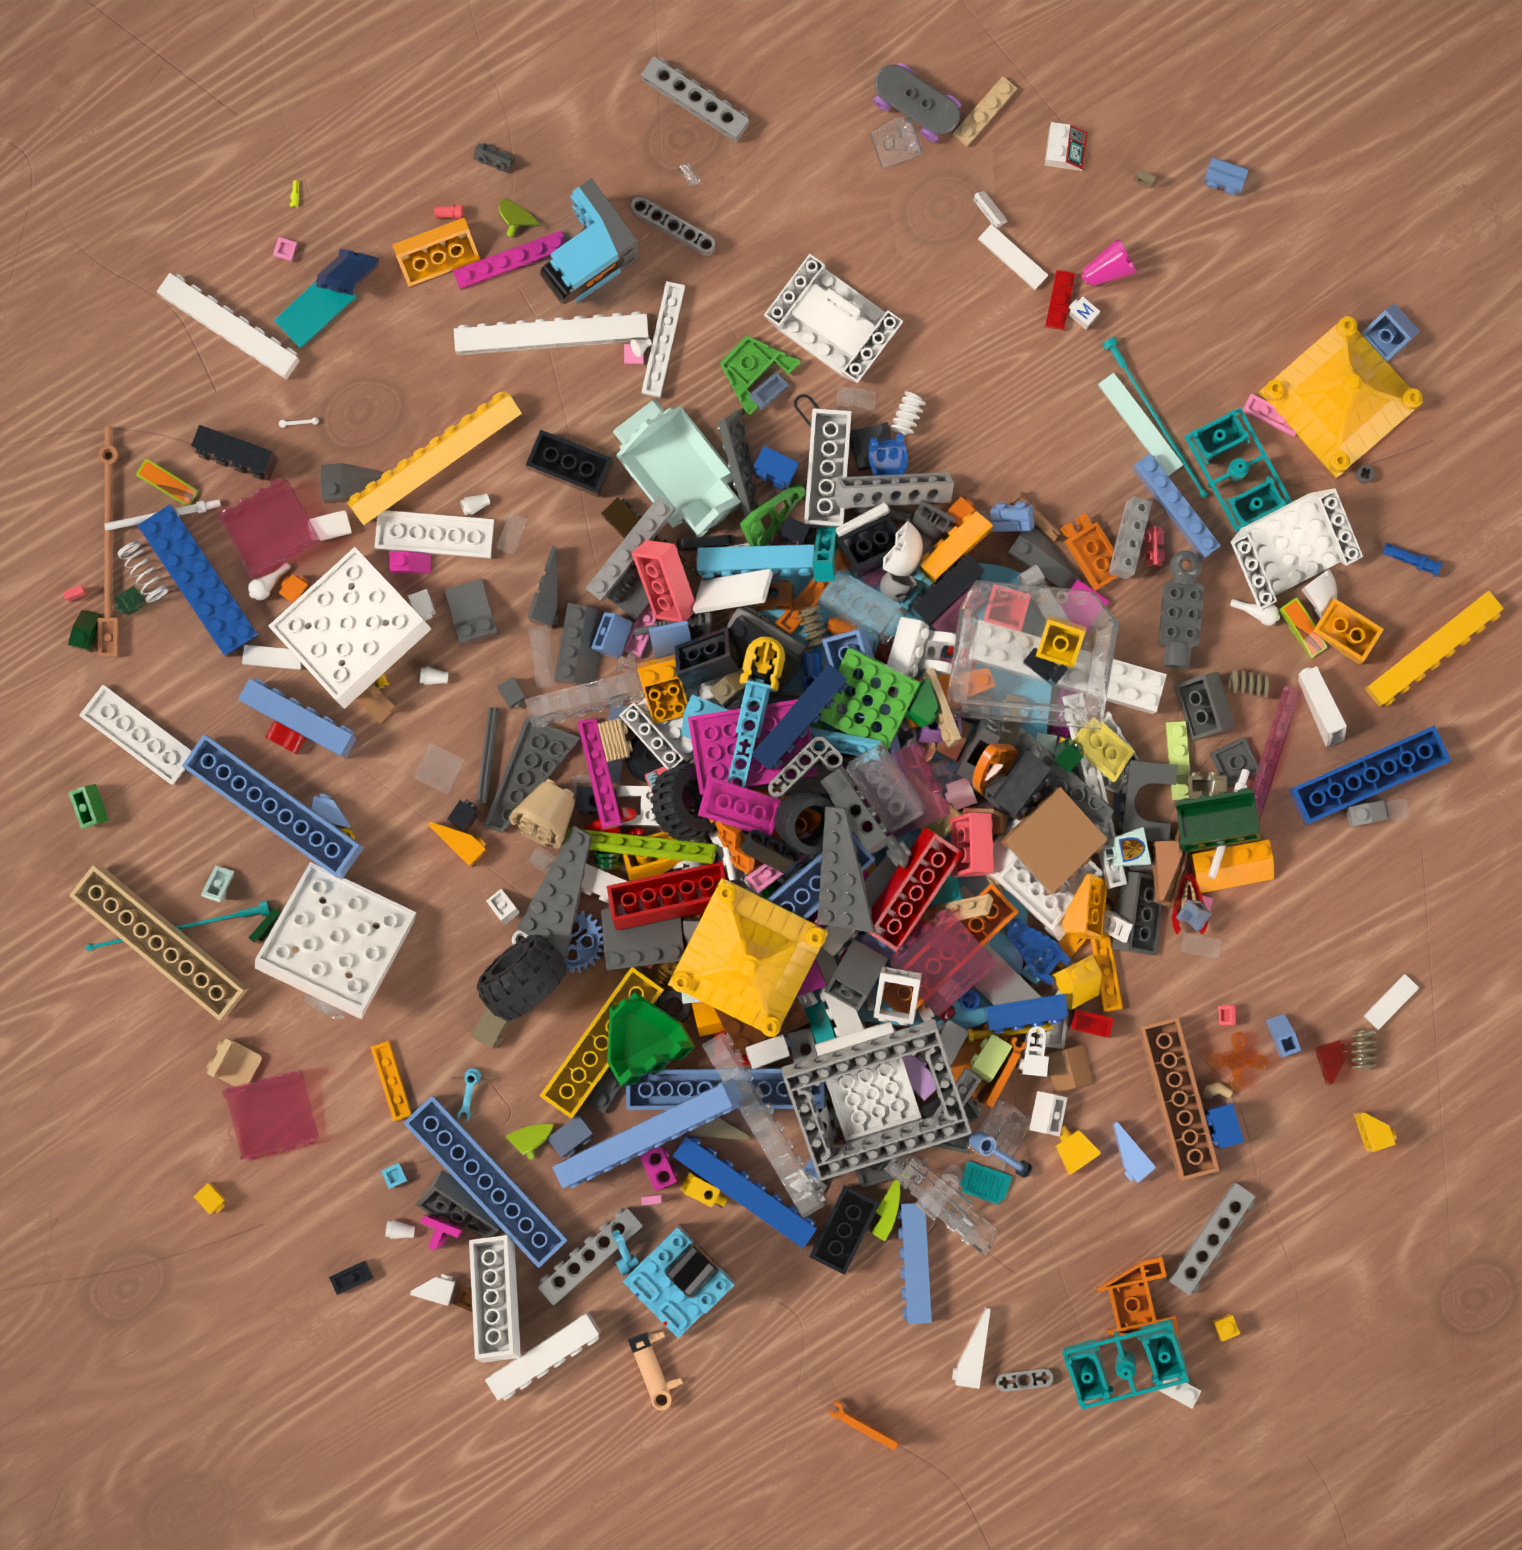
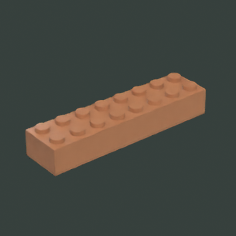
[1138,1017,1220,1181]

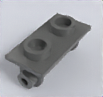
[474,143,515,174]

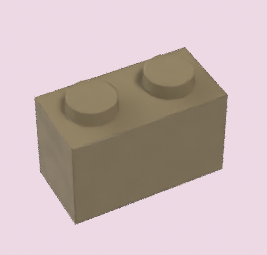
[471,1008,512,1048]

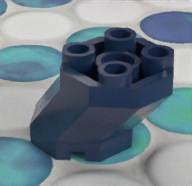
[316,249,380,296]

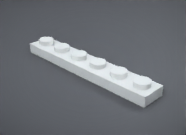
[641,281,685,398]

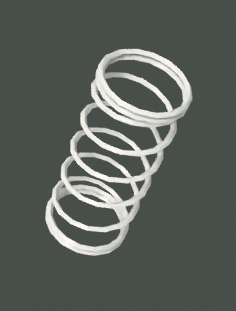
[117,541,168,603]

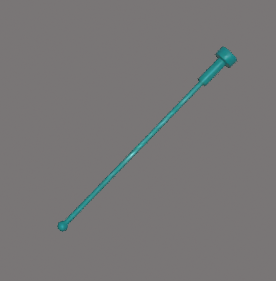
[1102,336,1208,498]
[85,900,271,951]

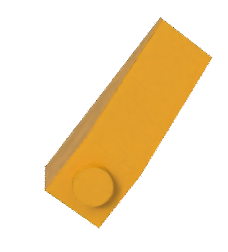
[428,822,487,867]

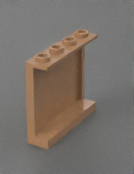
[1000,787,1108,894]

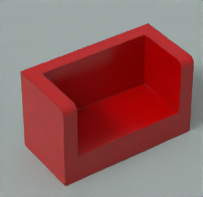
[1069,1009,1114,1038]

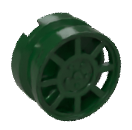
[594,850,622,869]

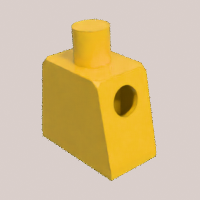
[1055,1125,1101,1175]
[680,1172,728,1208]

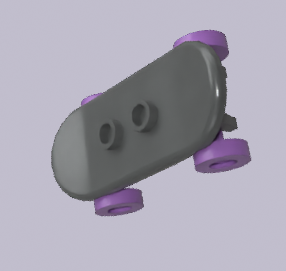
[873,63,961,143]

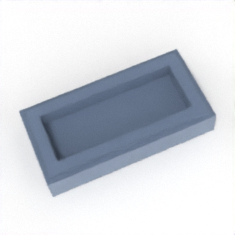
[749,372,790,410]

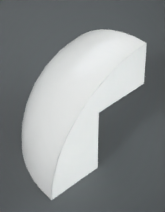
[883,521,923,576]
[1301,569,1337,620]

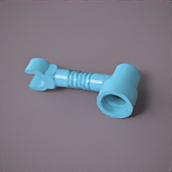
[894,568,934,618]
[457,1067,481,1121]
[611,1230,639,1276]

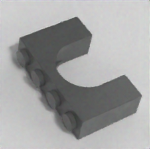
[1117,759,1178,842]

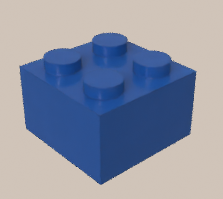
[753,446,799,491]
[1205,1103,1244,1149]

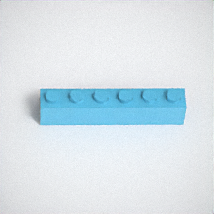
[697,545,815,579]

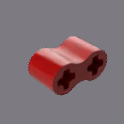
[265,720,306,755]

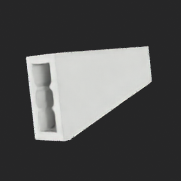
[1298,666,1347,748]

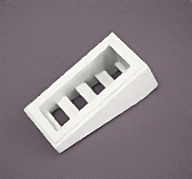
[1103,909,1133,943]

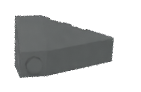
[320,463,384,504]
[1007,526,1083,594]
[528,546,560,629]
[416,1170,500,1238]

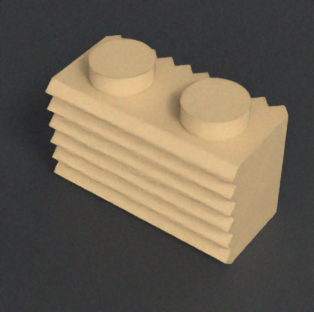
[598,718,633,763]

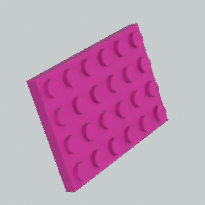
[688,699,818,796]

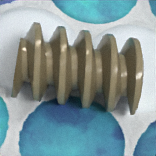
[797,605,828,648]
[1227,668,1270,700]
[1351,1030,1377,1070]

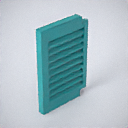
[959,1161,1012,1205]

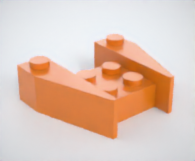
[1096,1256,1180,1338]

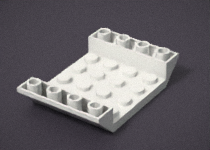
[764,254,903,383]
[1231,488,1363,610]
[619,672,753,770]
[986,819,1105,942]
[815,1021,923,1143]

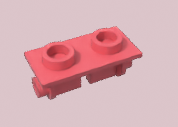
[1144,526,1165,567]

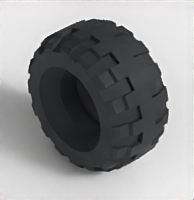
[477,934,567,1021]

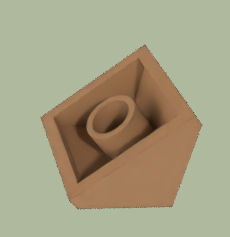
[1045,1045,1093,1093]

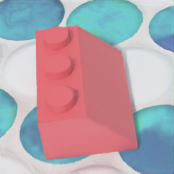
[950,812,994,877]

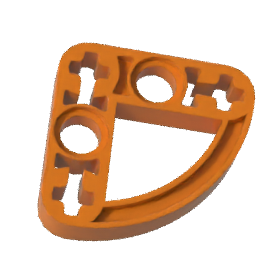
[972,744,1018,796]

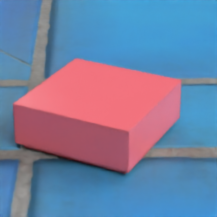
[63,585,87,602]

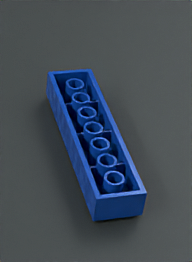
[137,504,259,657]
[1288,725,1451,826]
[673,1136,817,1248]

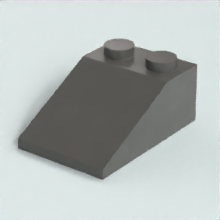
[445,579,499,645]

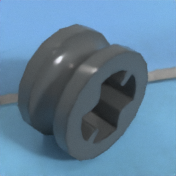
[1355,465,1375,484]

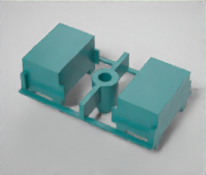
[1184,407,1292,532]
[1062,1319,1190,1410]

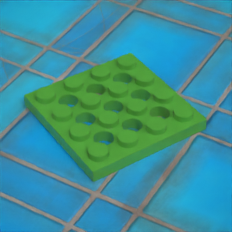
[820,646,921,753]

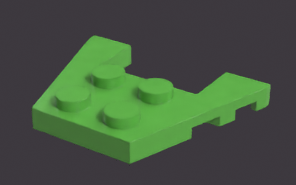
[720,336,801,417]

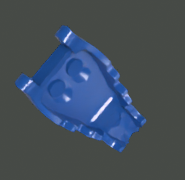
[869,433,908,476]
[1004,918,1073,986]

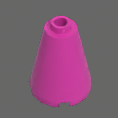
[1081,239,1137,286]

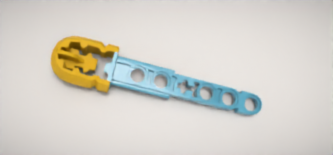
[728,637,785,788]

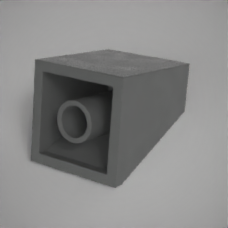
[824,939,888,1011]

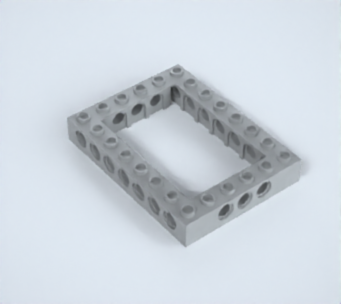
[782,1019,972,1181]

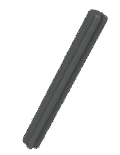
[476,707,499,804]

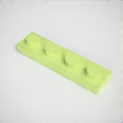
[1165,721,1190,801]

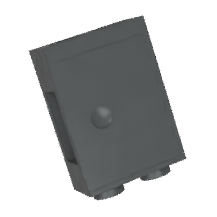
[956,715,1003,782]

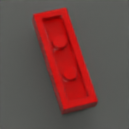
[1045,270,1075,331]

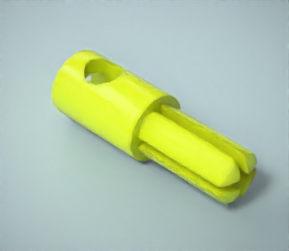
[290,180,300,208]

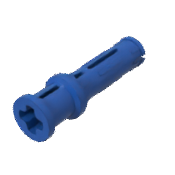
[1382,543,1442,577]

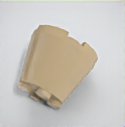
[509,779,575,849]

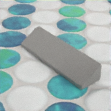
[727,607,805,656]

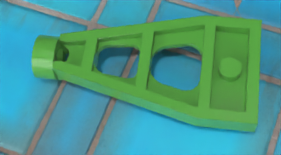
[740,483,806,546]

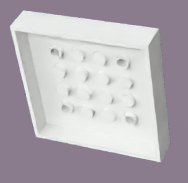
[269,547,431,709]
[255,862,416,1019]

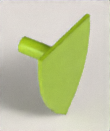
[499,198,540,237]
[506,1124,554,1160]

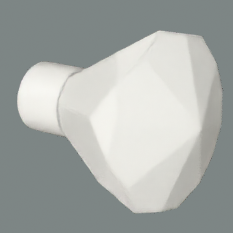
[630,338,652,357]

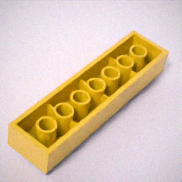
[540,967,664,1119]

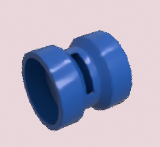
[959,991,980,1010]

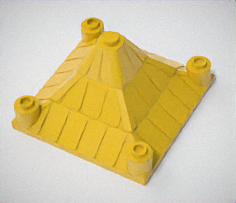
[1259,316,1423,478]
[668,878,829,1038]

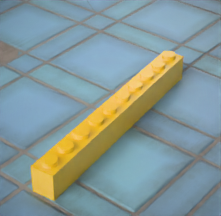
[347,391,522,525]

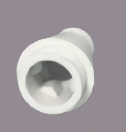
[460,494,490,515]
[419,666,448,685]
[385,1220,415,1239]

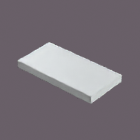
[693,569,773,614]

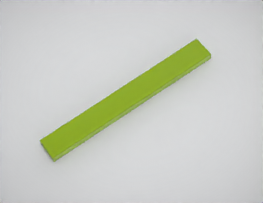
[561,828,718,864]

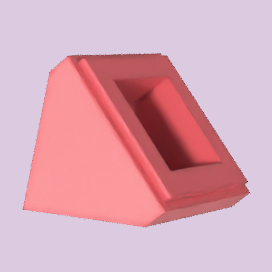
[1218,1005,1236,1026]

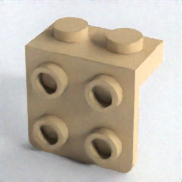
[206,1038,262,1090]

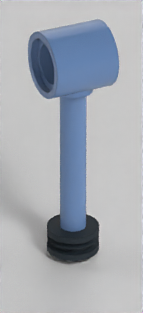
[969,1131,1032,1178]

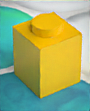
[194,1183,227,1214]
[1211,1314,1240,1341]

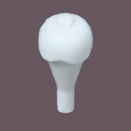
[248,563,291,600]
[1230,599,1280,626]

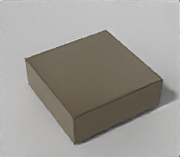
[1134,169,1156,188]

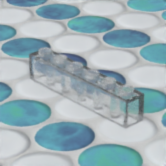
[525,670,645,728]

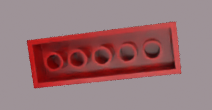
[867,828,963,953]
[606,861,727,931]

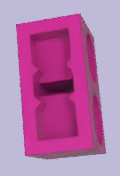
[639,1145,679,1192]

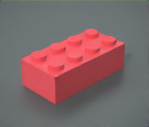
[631,540,695,622]

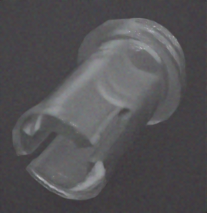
[678,162,701,188]

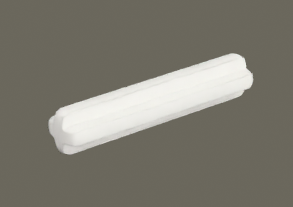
[836,503,890,537]

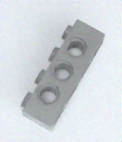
[1108,496,1152,579]

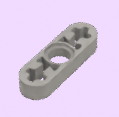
[995,1368,1053,1392]

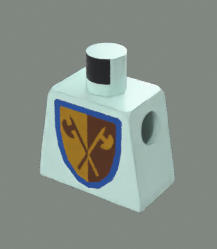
[1101,827,1151,866]

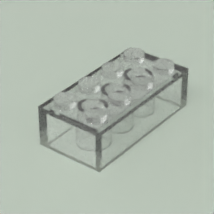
[818,569,907,645]
[846,742,926,833]

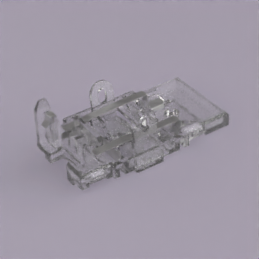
[884,1152,999,1256]

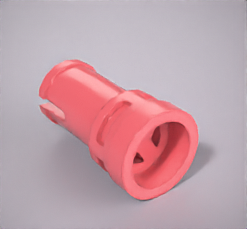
[434,204,463,220]

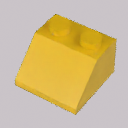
[1036,615,1087,668]
[1052,954,1101,1010]
[1354,1112,1397,1152]

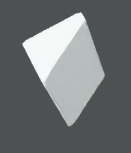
[973,191,1007,229]
[308,510,352,543]
[746,1034,790,1069]

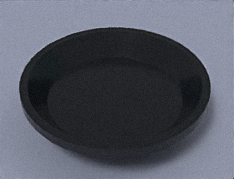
[626,735,664,783]

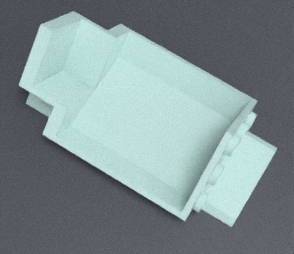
[613,399,741,537]

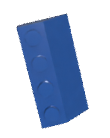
[984,994,1067,1034]

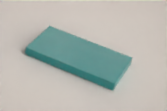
[274,281,357,349]

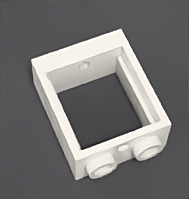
[874,967,922,1025]

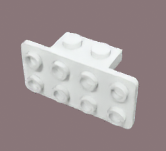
[792,283,874,356]

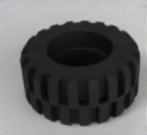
[650,763,717,841]

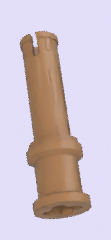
[1010,491,1062,541]

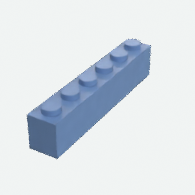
[1132,453,1221,561]
[897,1202,932,1324]

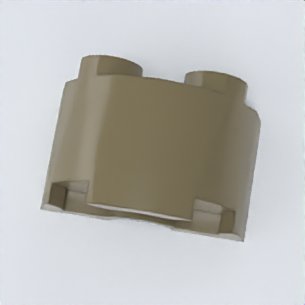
[1188,772,1227,799]

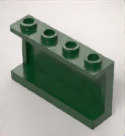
[1175,788,1262,853]

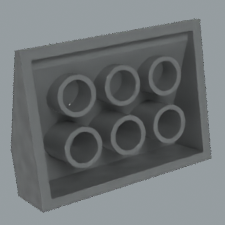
[601,909,686,970]

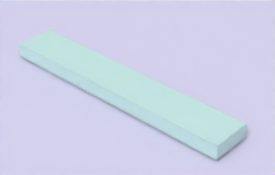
[1098,373,1184,476]

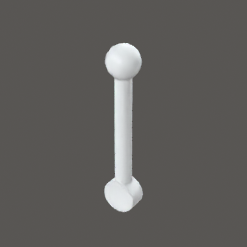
[279,417,319,428]

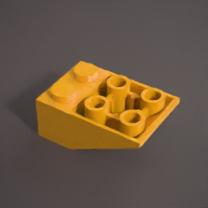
[637,654,688,724]

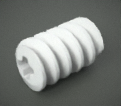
[890,391,926,435]

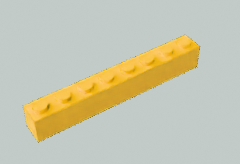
[1365,591,1504,707]

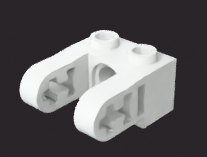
[918,630,960,675]
[616,786,662,827]
[1017,1026,1049,1077]

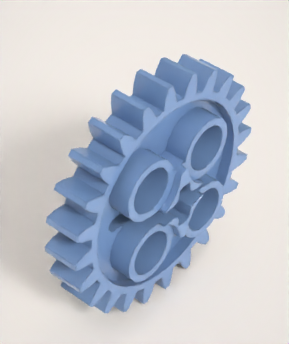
[564,910,604,973]

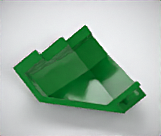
[607,992,695,1086]

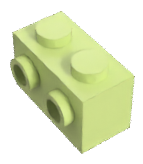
[970,1034,1012,1083]

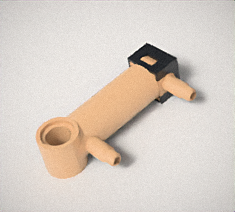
[628,1331,683,1410]

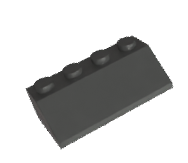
[554,603,607,689]
[1112,872,1163,956]

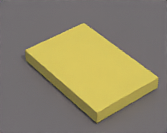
[1073,714,1135,782]

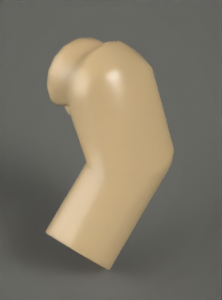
[1203,1082,1233,1099]

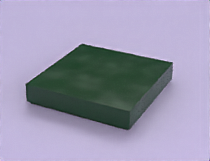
[248,908,282,944]

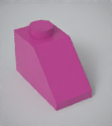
[390,551,431,574]

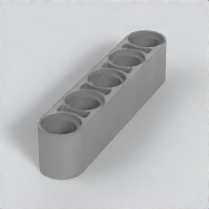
[631,197,715,257]

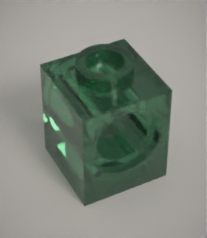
[114,586,148,617]

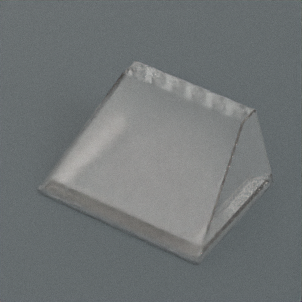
[947,580,1119,730]

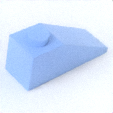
[1112,1122,1156,1183]

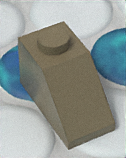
[709,669,753,709]

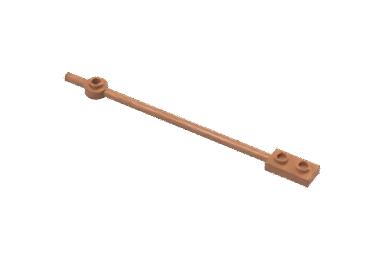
[98,426,119,658]

